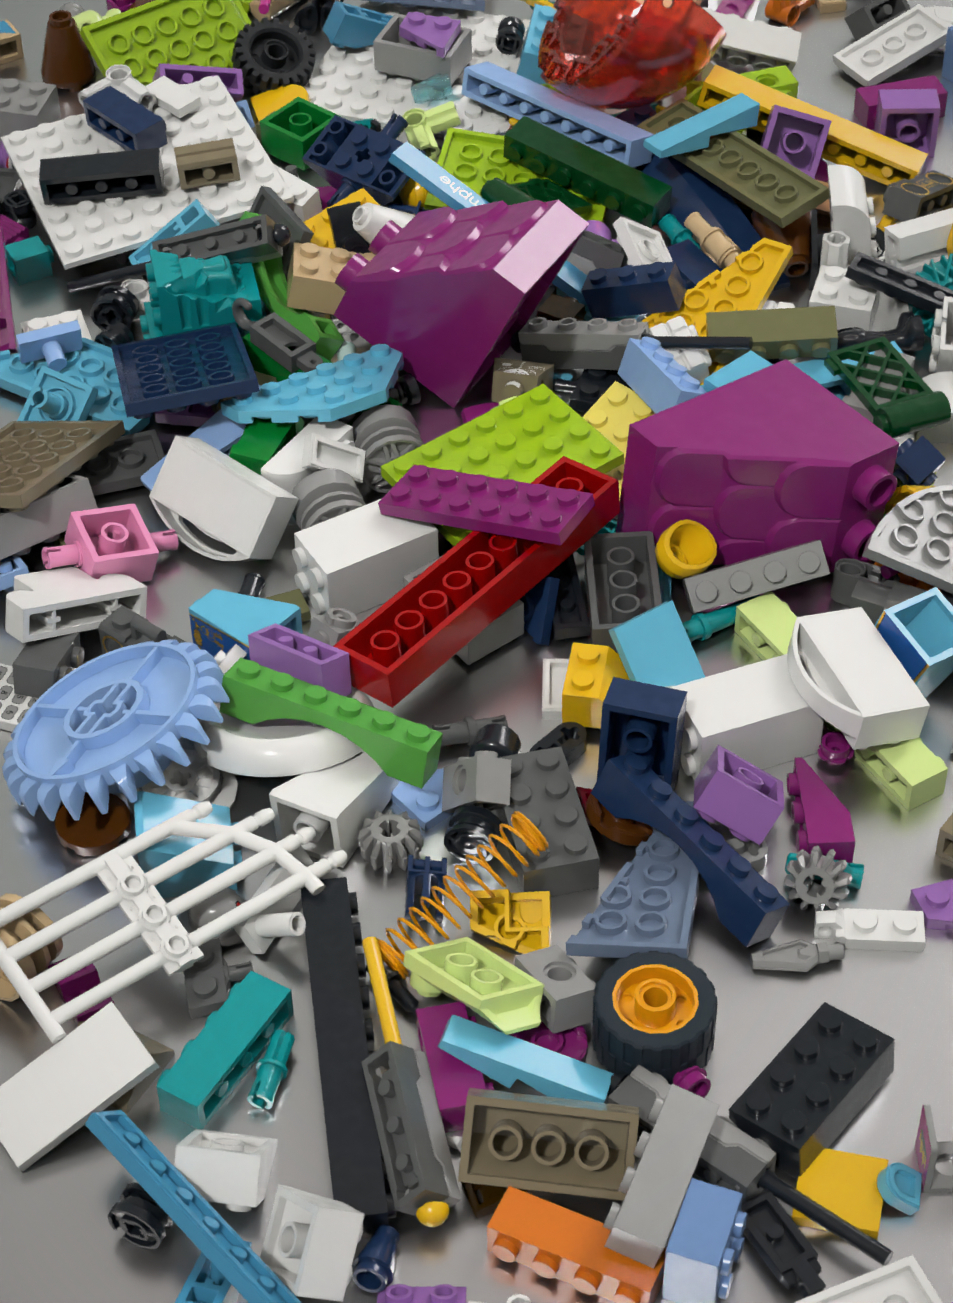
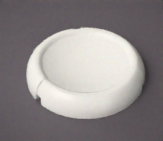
[194,686,375,777]

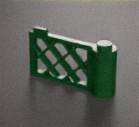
[481,177,593,215]
[824,336,951,439]

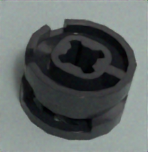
[90,285,139,331]
[444,805,502,864]
[107,1182,174,1250]

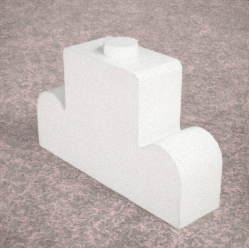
[5,566,147,643]

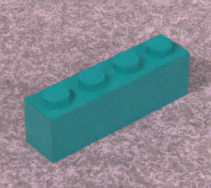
[156,970,294,1130]

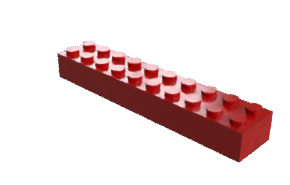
[333,456,620,708]

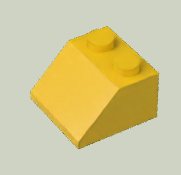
[562,642,630,729]

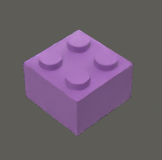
[874,89,941,157]
[760,105,832,179]
[693,745,784,845]

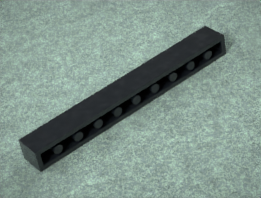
[301,877,396,1239]

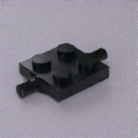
[554,369,633,413]

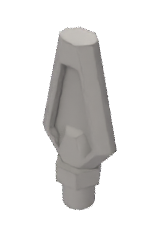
[751,939,845,972]

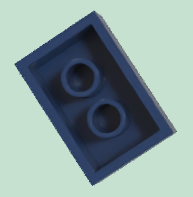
[597,677,687,791]

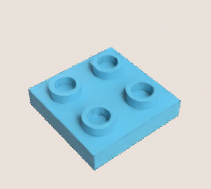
[17,365,99,421]

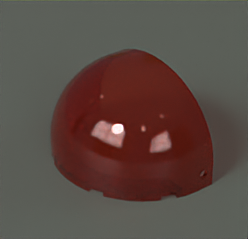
[538,0,727,110]

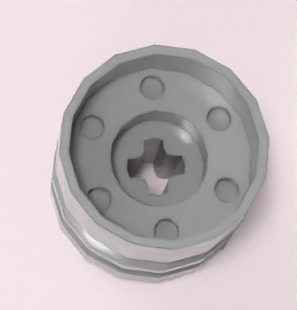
[352,404,424,493]
[292,469,366,531]

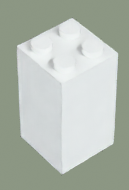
[292,499,439,615]
[672,654,824,781]

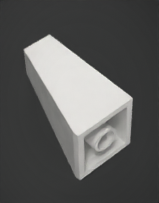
[269,750,400,868]

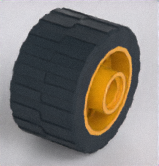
[592,951,718,1085]

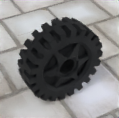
[232,17,316,94]

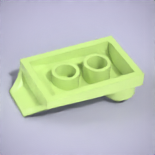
[403,937,544,1035]

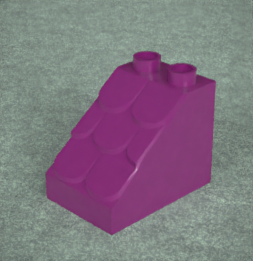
[334,200,589,408]
[616,359,899,573]

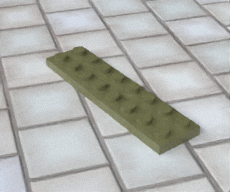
[637,98,830,228]

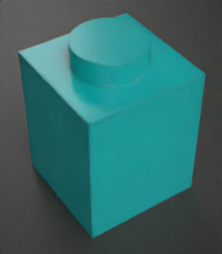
[5,235,55,286]

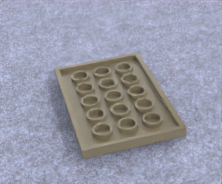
[0,420,126,512]

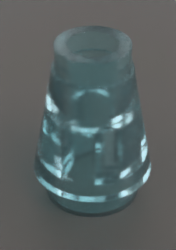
[410,72,453,103]

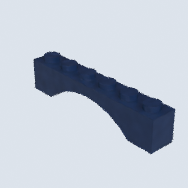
[591,752,790,947]

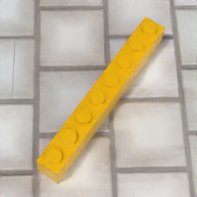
[697,64,928,186]

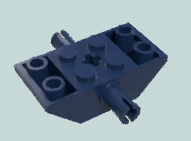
[302,113,427,207]

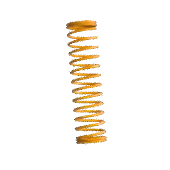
[377,811,549,980]

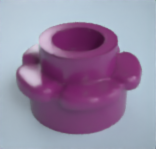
[817,731,854,765]
[673,1066,711,1098]

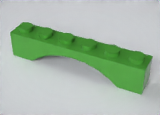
[239,211,344,361]
[219,658,443,789]

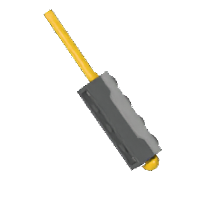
[362,936,462,1227]

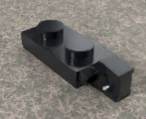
[741,1191,826,1299]

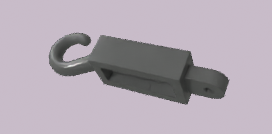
[232,298,323,373]

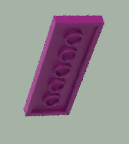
[378,465,595,545]

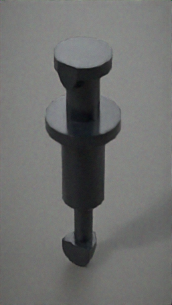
[366,960,419,1015]

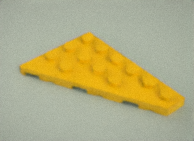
[642,238,793,385]

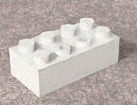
[149,435,299,562]
[787,607,930,750]

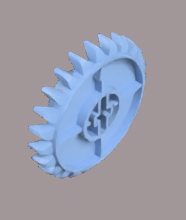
[2,639,230,821]

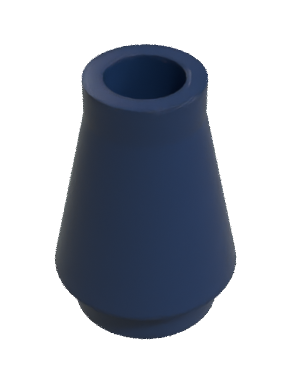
[352,1225,400,1293]

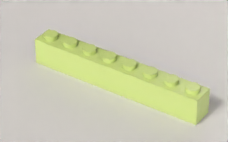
[734,591,948,811]

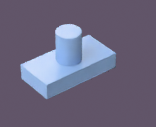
[16,320,83,371]

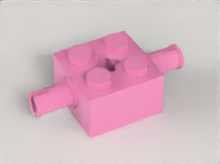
[42,503,178,582]

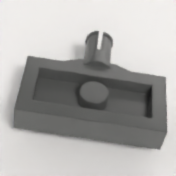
[184,938,254,1019]

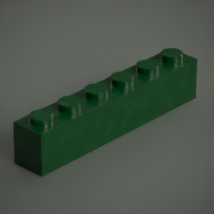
[503,116,672,228]

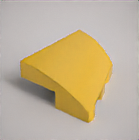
[470,889,552,954]

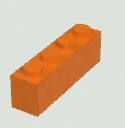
[487,1186,667,1303]

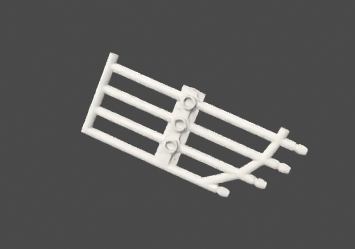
[0,801,348,1044]

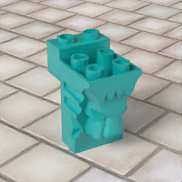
[139,249,262,340]

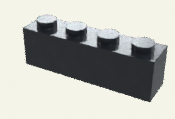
[39,148,164,205]

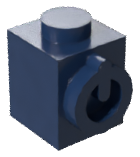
[893,435,946,487]

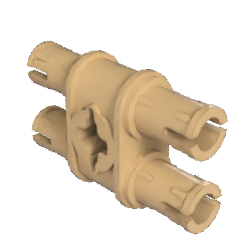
[684,212,742,270]

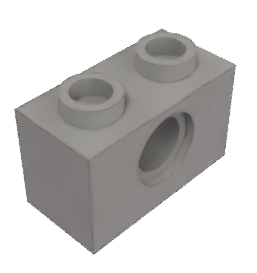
[442,751,511,813]
[515,945,596,1034]

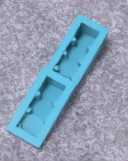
[643,93,760,158]
[438,1014,614,1103]

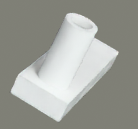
[233,845,314,954]

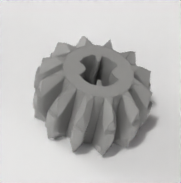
[358,808,423,874]
[784,845,852,911]

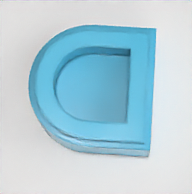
[877,1162,922,1216]

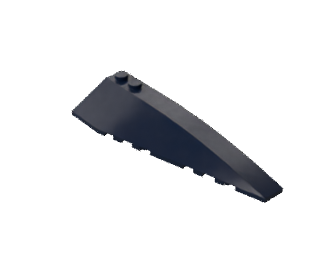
[616,104,790,292]

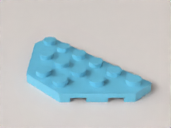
[0,338,150,436]
[220,344,404,424]

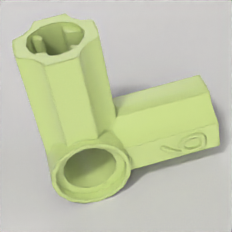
[402,101,461,162]

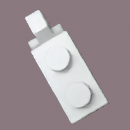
[814,908,926,952]

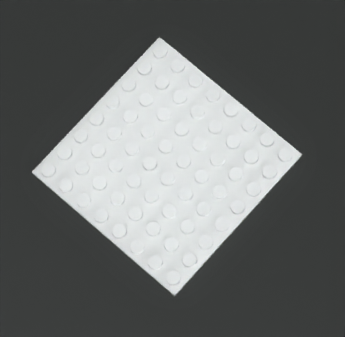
[302,0,530,139]
[1,75,294,270]

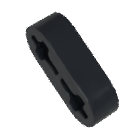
[530,722,587,766]

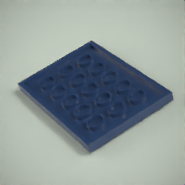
[111,322,260,419]

